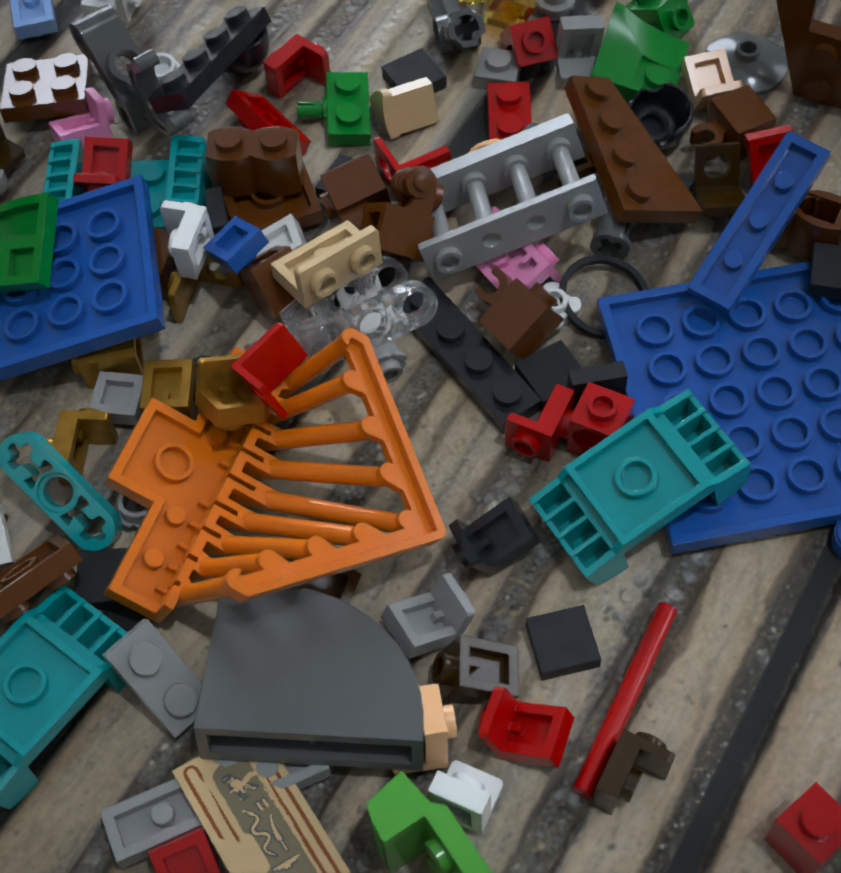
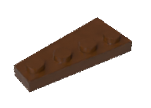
[564,75,704,223]

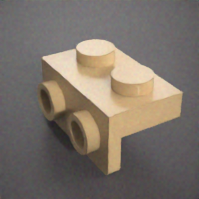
[271,220,383,308]

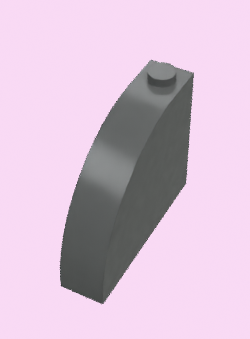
[194,587,424,771]

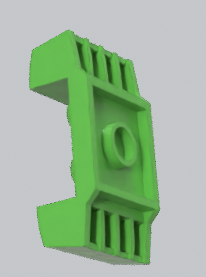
[366,771,492,873]

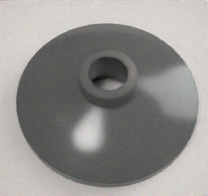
[705,33,788,95]

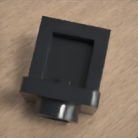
[448,497,541,577]

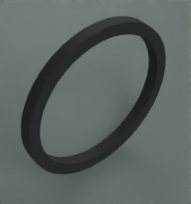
[559,255,649,339]

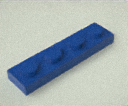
[687,130,831,315]

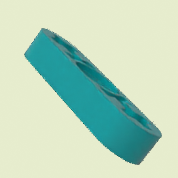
[0,431,122,551]

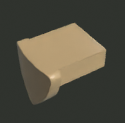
[370,77,439,140]

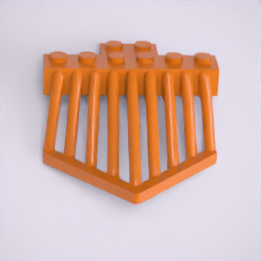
[103,328,446,624]

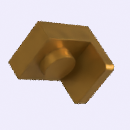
[139,359,196,420]

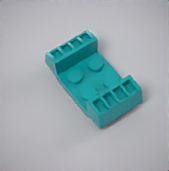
[43,135,213,229]
[529,389,751,586]
[0,584,127,810]

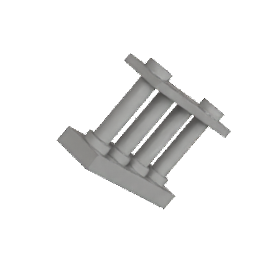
[417,113,608,282]

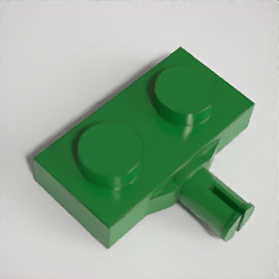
[297,72,371,146]

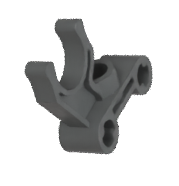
[69,4,194,137]

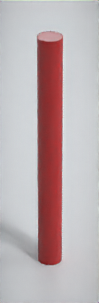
[572,602,677,799]

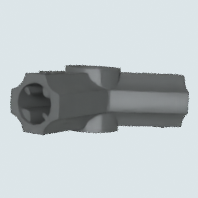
[426,0,486,54]

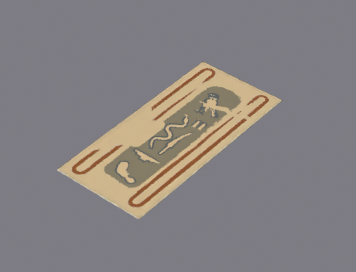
[172,756,351,873]

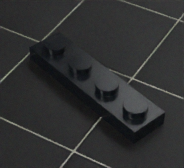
[148,6,271,114]
[392,276,542,435]

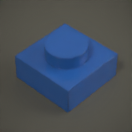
[203,216,269,274]

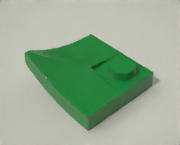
[590,2,690,101]
[0,193,59,293]

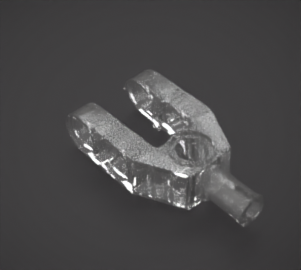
[243,254,438,362]

